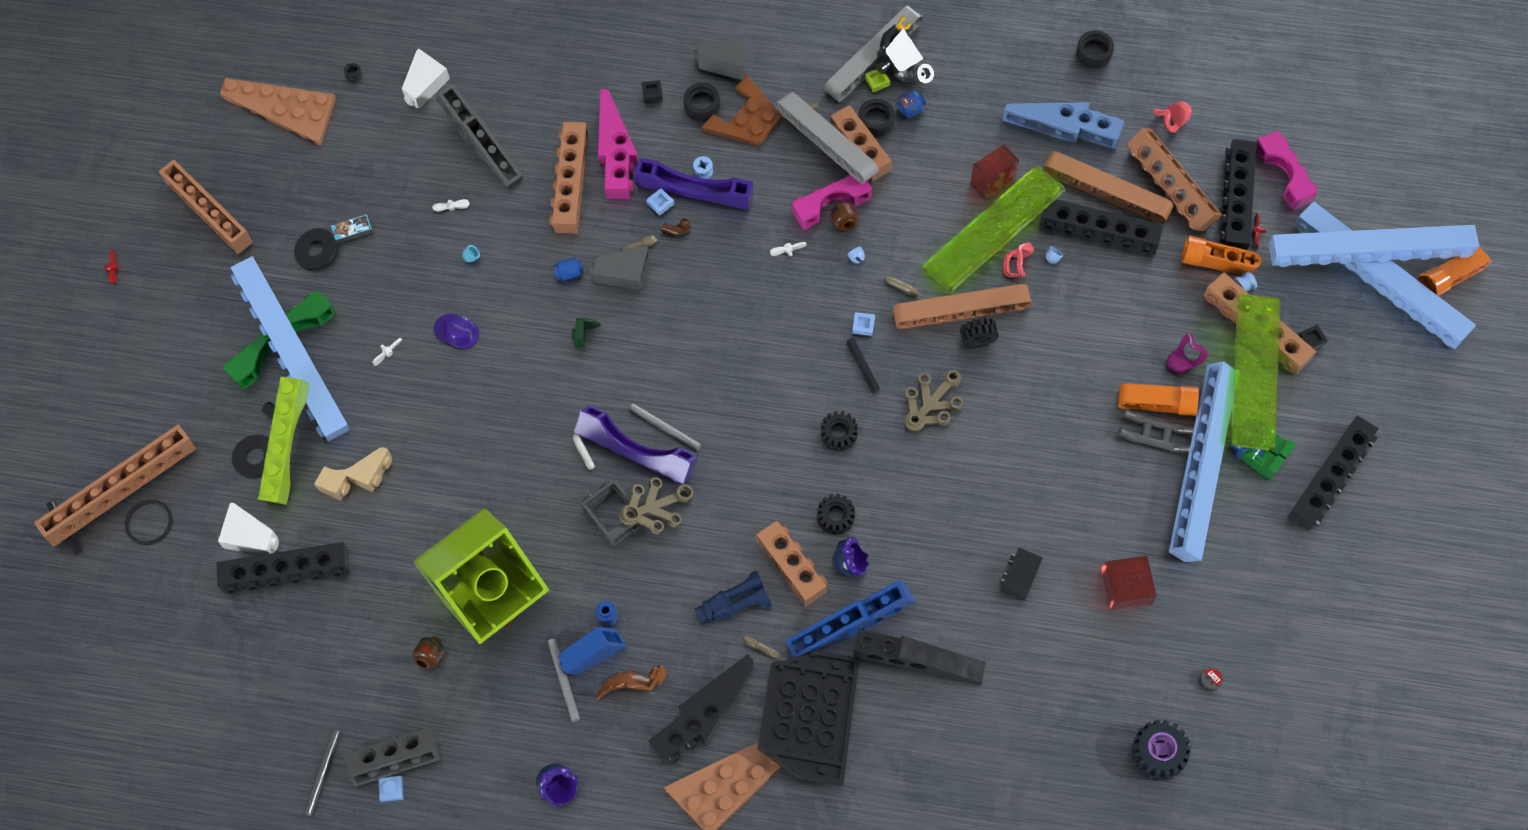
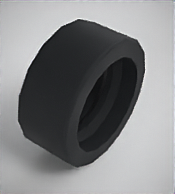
[1076,30,1114,68]
[684,83,720,121]
[858,98,895,137]

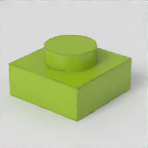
[865,69,890,93]

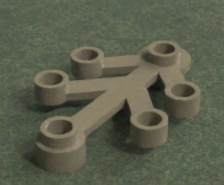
[905,370,963,431]
[619,477,693,535]

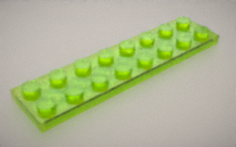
[922,165,1065,293]
[1231,294,1280,451]

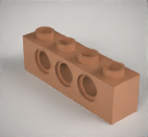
[830,105,892,182]
[756,521,828,607]

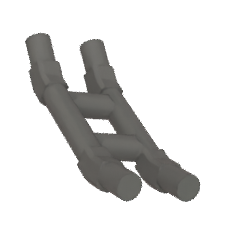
[1118,409,1194,453]

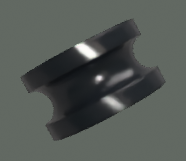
[344,63,362,82]

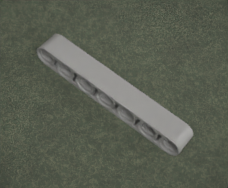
[823,6,923,102]
[775,91,879,184]

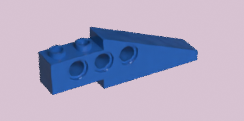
[785,580,916,657]

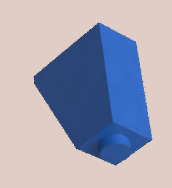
[558,627,627,675]

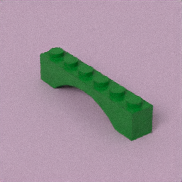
[223,289,336,390]

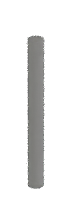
[629,404,701,451]
[547,639,580,722]

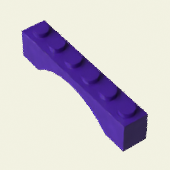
[634,158,754,210]
[574,405,698,484]

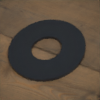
[294,228,336,269]
[232,435,269,478]

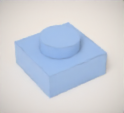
[646,188,674,216]
[852,312,875,336]
[379,776,404,802]

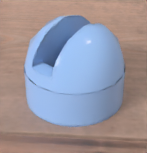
[1045,246,1063,264]
[847,247,865,264]

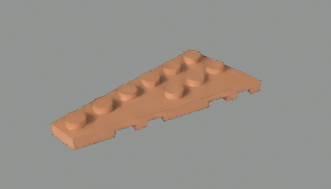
[220,78,336,146]
[663,742,781,830]

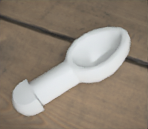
[573,434,595,470]

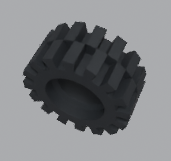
[960,317,999,349]
[821,411,858,451]
[817,494,855,535]

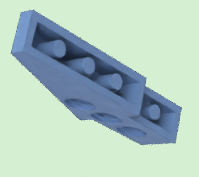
[1003,102,1125,150]

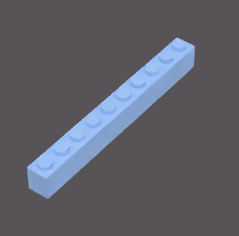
[1294,201,1476,349]
[1269,225,1479,267]
[230,256,350,442]
[1169,361,1239,562]

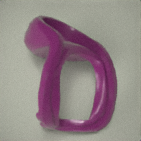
[1166,333,1209,374]

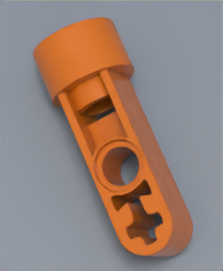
[1181,235,1262,276]
[1417,246,1492,296]
[1118,383,1199,416]

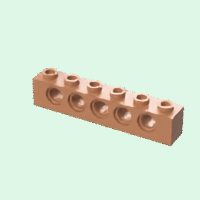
[549,122,588,234]
[1127,128,1222,231]
[158,159,253,254]
[1204,272,1317,375]

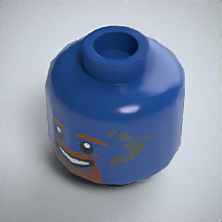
[896,90,926,118]

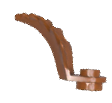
[596,664,667,701]

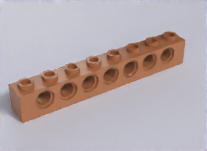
[34,424,196,547]

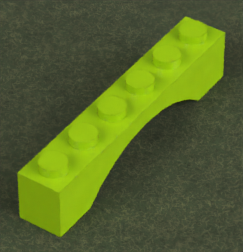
[258,377,309,505]

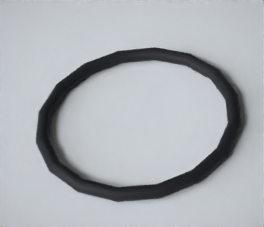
[125,500,172,544]

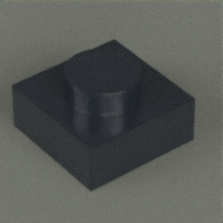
[641,80,663,102]
[1298,325,1328,350]

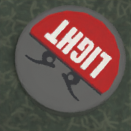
[1200,668,1223,691]

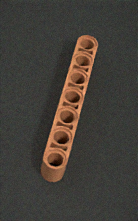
[1041,151,1174,224]
[892,284,1032,329]

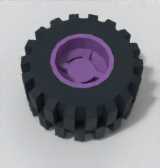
[1131,720,1191,781]

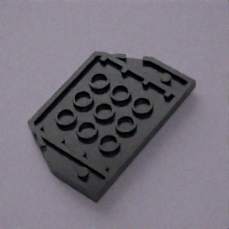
[758,650,860,786]

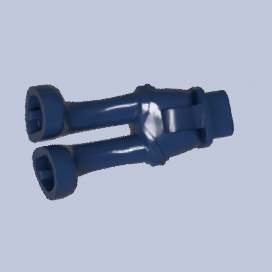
[694,570,772,624]

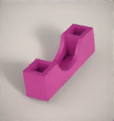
[1256,130,1318,210]
[792,174,872,230]

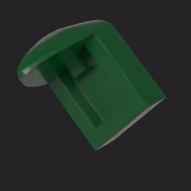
[572,318,601,348]

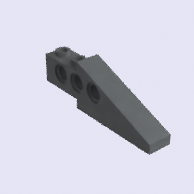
[436,83,523,187]

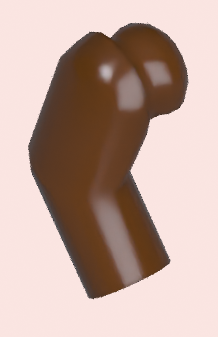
[661,218,691,237]

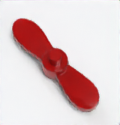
[1253,214,1266,247]
[104,250,118,284]

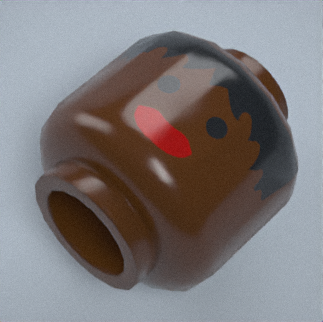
[830,202,859,231]
[412,636,445,669]

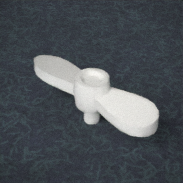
[432,199,470,211]
[770,242,807,256]
[372,338,402,366]

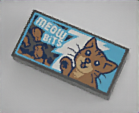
[330,213,374,244]

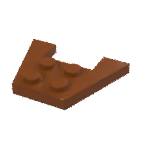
[702,75,782,146]

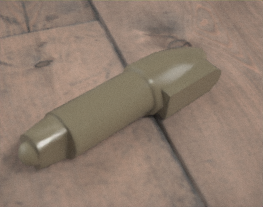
[621,235,657,251]
[885,276,919,297]
[743,636,780,659]

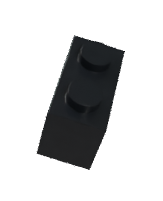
[1000,547,1043,601]

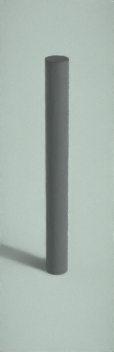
[303,729,341,817]

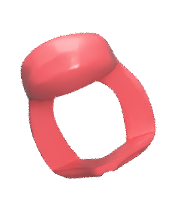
[1152,101,1192,133]
[1002,243,1034,278]

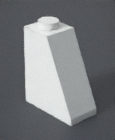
[402,49,450,109]
[218,503,279,555]

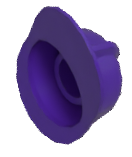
[433,313,479,349]

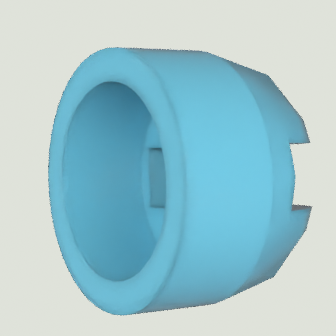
[462,245,480,262]

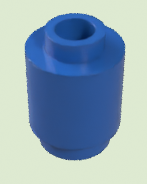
[553,257,583,281]
[595,601,618,627]

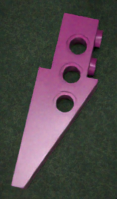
[598,89,638,199]

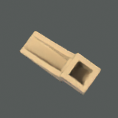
[314,447,392,501]

